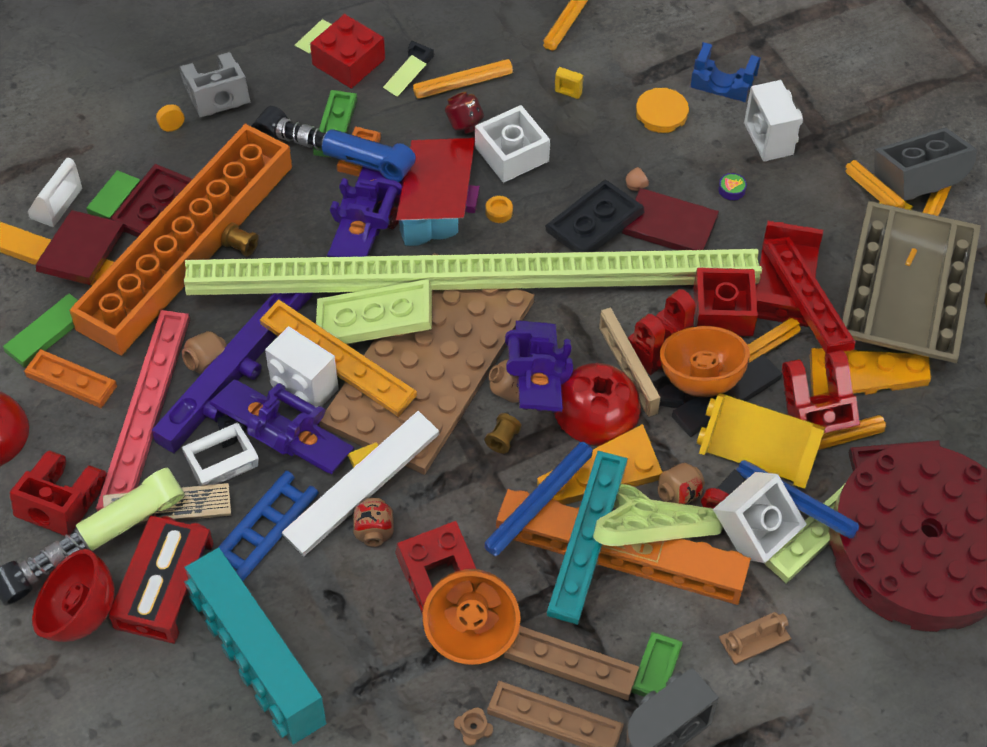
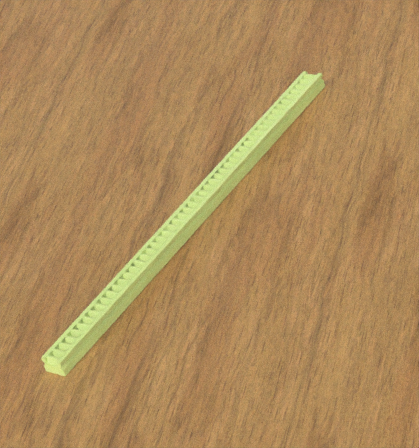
[184,249,762,295]

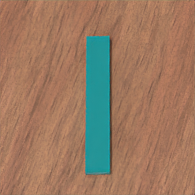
[547,451,628,625]

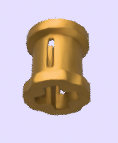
[221,223,259,257]
[484,413,522,454]

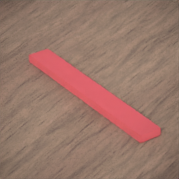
[96,310,190,511]

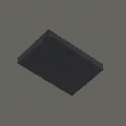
[545,179,644,252]

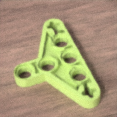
[593,484,723,546]

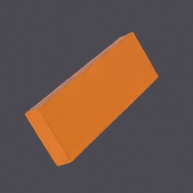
[24,349,117,408]

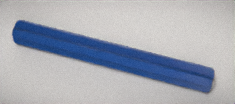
[484,442,593,556]
[736,460,859,538]

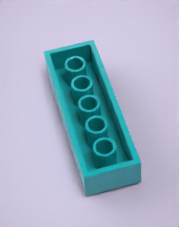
[184,547,327,745]

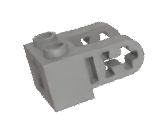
[179,52,250,117]

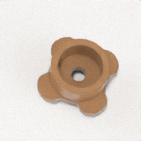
[454,708,493,746]

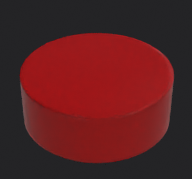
[701,488,729,509]

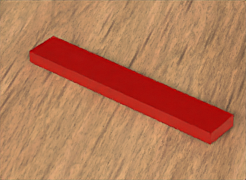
[762,237,856,353]

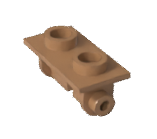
[719,612,791,665]

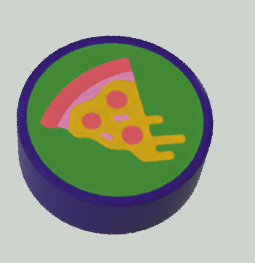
[718,173,747,200]

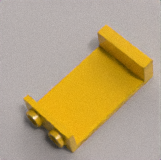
[696,393,826,489]

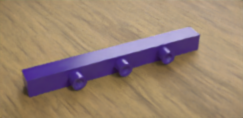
[152,293,313,454]

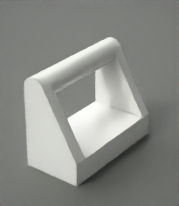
[28,158,83,227]
[182,422,259,486]

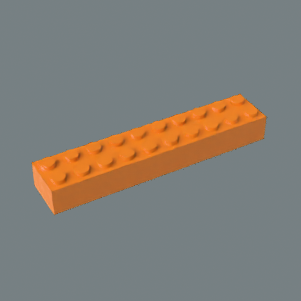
[69,124,292,356]

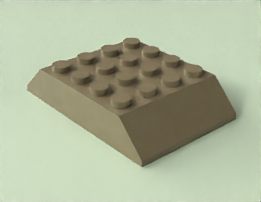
[841,201,981,363]

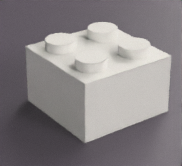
[744,80,803,162]
[475,105,550,183]
[265,326,339,407]
[713,472,807,563]

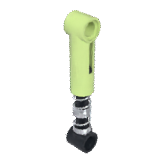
[0,468,185,606]

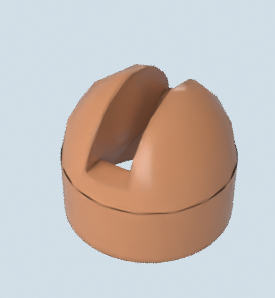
[626,167,649,191]

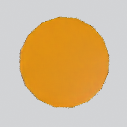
[636,88,689,133]

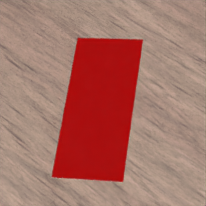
[396,138,475,220]

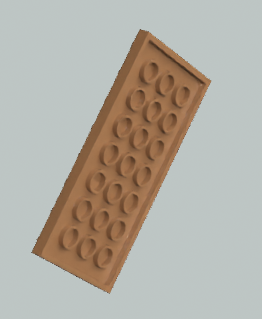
[319,253,535,475]

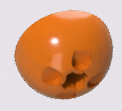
[660,326,750,397]
[422,569,520,665]

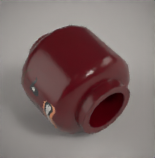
[445,91,484,133]

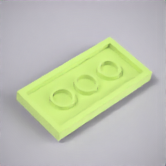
[316,279,432,344]

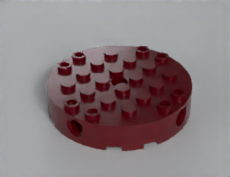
[828,444,987,632]

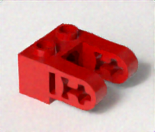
[628,289,696,375]
[782,350,860,433]
[9,450,107,536]
[395,521,476,615]

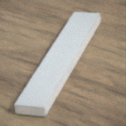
[282,411,439,557]

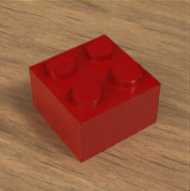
[310,14,385,89]
[693,268,758,336]

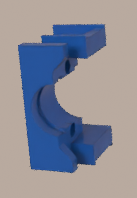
[690,42,761,102]

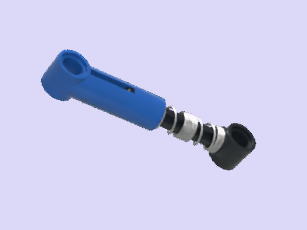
[251,106,416,182]

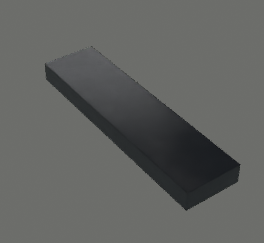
[672,354,783,437]

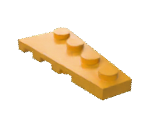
[810,348,931,396]
[537,424,662,505]

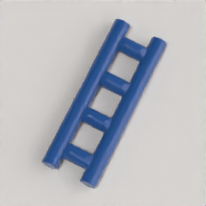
[218,470,319,581]

